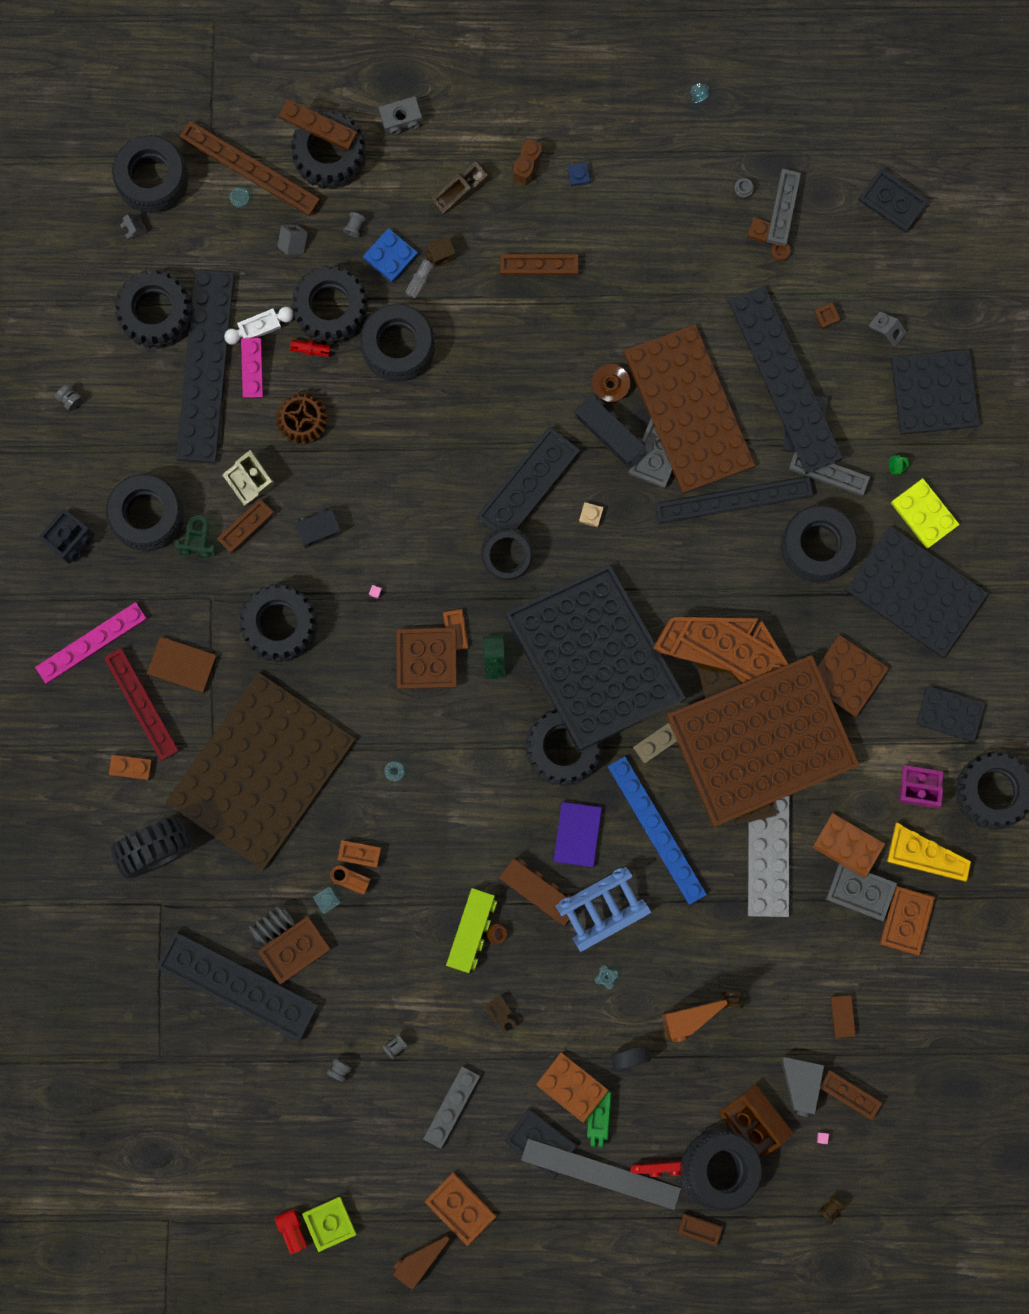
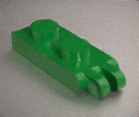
[587,1092,612,1148]

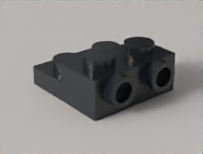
[38,508,95,564]

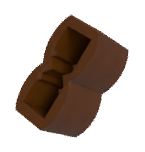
[513,139,541,186]

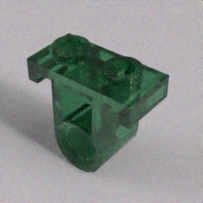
[174,515,217,558]
[483,635,506,679]

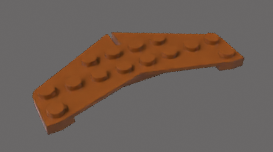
[653,617,788,683]

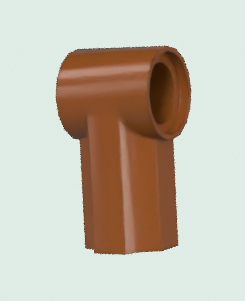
[330,866,371,895]

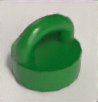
[889,455,909,475]

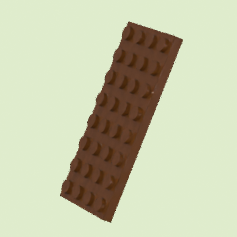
[623,324,755,495]

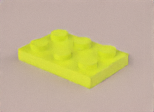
[891,479,959,549]

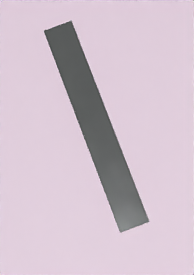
[521,1139,681,1210]

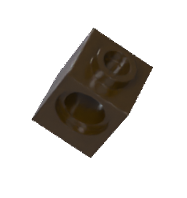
[425,236,456,267]

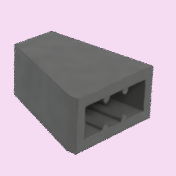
[781,1057,824,1117]

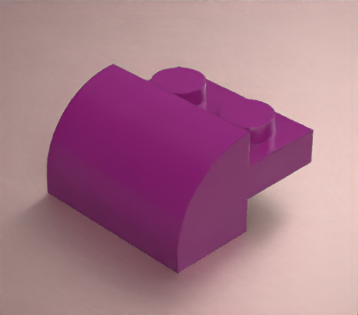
[898,765,943,809]

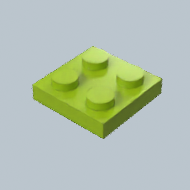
[302,1196,357,1252]

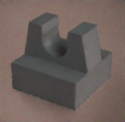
[120,214,148,239]

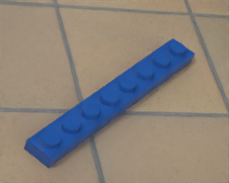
[608,757,706,905]

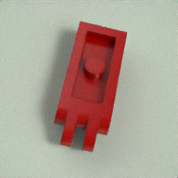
[630,1160,682,1177]

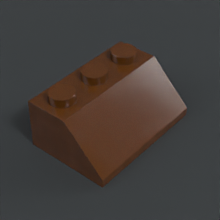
[718,1084,794,1158]

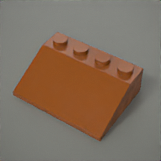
[661,1000,727,1042]

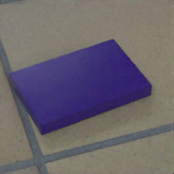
[554,802,601,867]

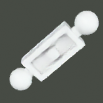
[224,307,294,344]

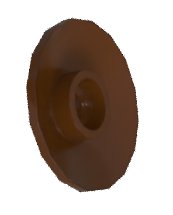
[591,364,630,402]

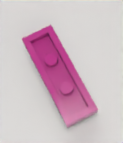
[241,338,263,398]

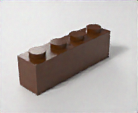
[499,858,577,926]

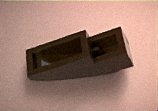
[431,161,492,214]

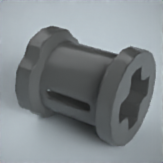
[343,212,366,238]
[382,1033,409,1060]

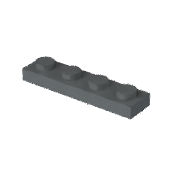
[766,169,801,247]
[788,452,870,496]
[423,1066,480,1149]

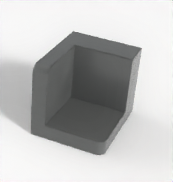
[278,225,307,255]

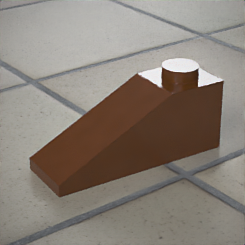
[393,1235,450,1290]

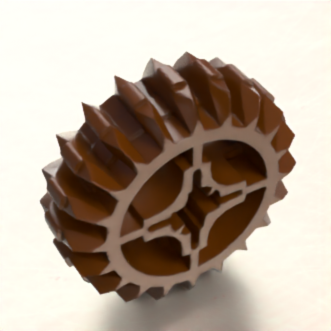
[275,392,328,445]

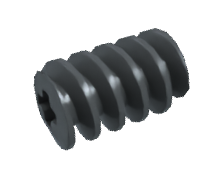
[249,906,295,945]

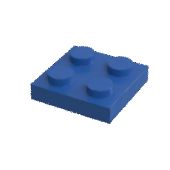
[363,228,418,283]

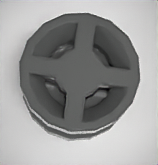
[327,1059,352,1083]

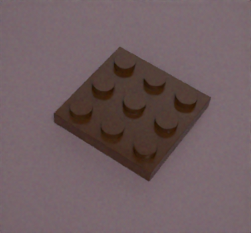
[396,628,457,690]
[817,635,889,717]

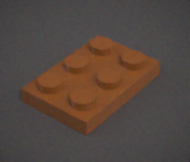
[812,813,885,878]
[536,1053,609,1123]

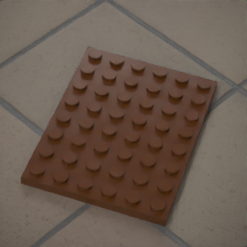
[666,655,859,827]

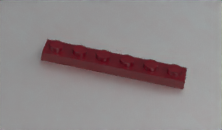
[104,648,179,761]

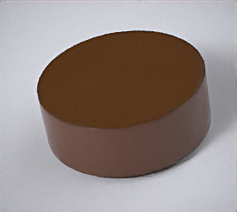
[771,244,791,262]

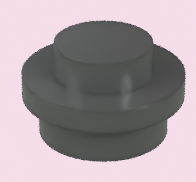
[734,178,754,198]

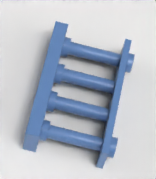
[555,867,651,952]

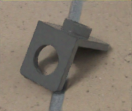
[869,312,906,346]

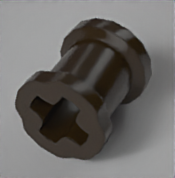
[818,1196,845,1224]

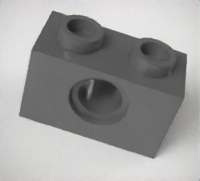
[378,96,423,135]

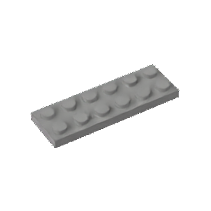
[748,796,789,917]

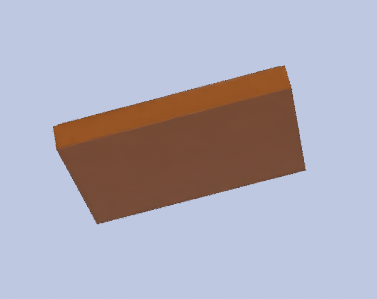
[879,886,935,956]
[424,1172,497,1246]

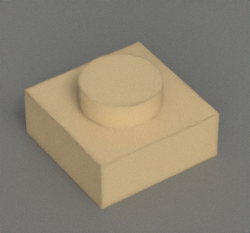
[579,502,603,528]

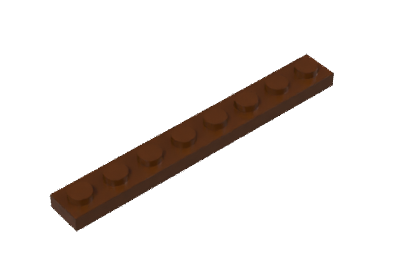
[179,121,320,217]

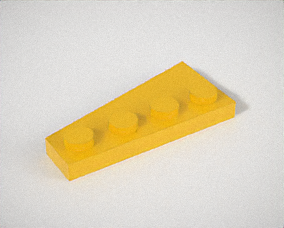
[887,823,971,882]

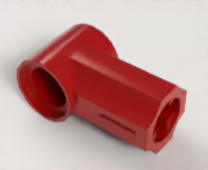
[275,1209,307,1254]

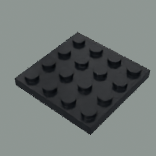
[891,350,979,435]

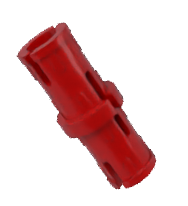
[290,339,330,358]

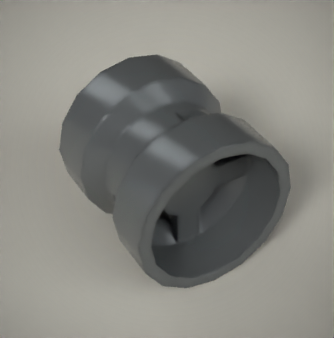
[55,384,83,411]

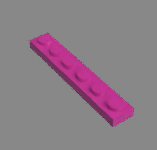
[35,602,147,684]

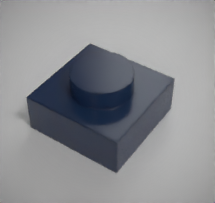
[568,163,590,187]

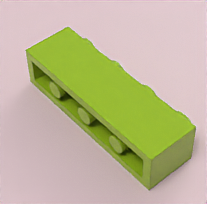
[446,888,497,974]

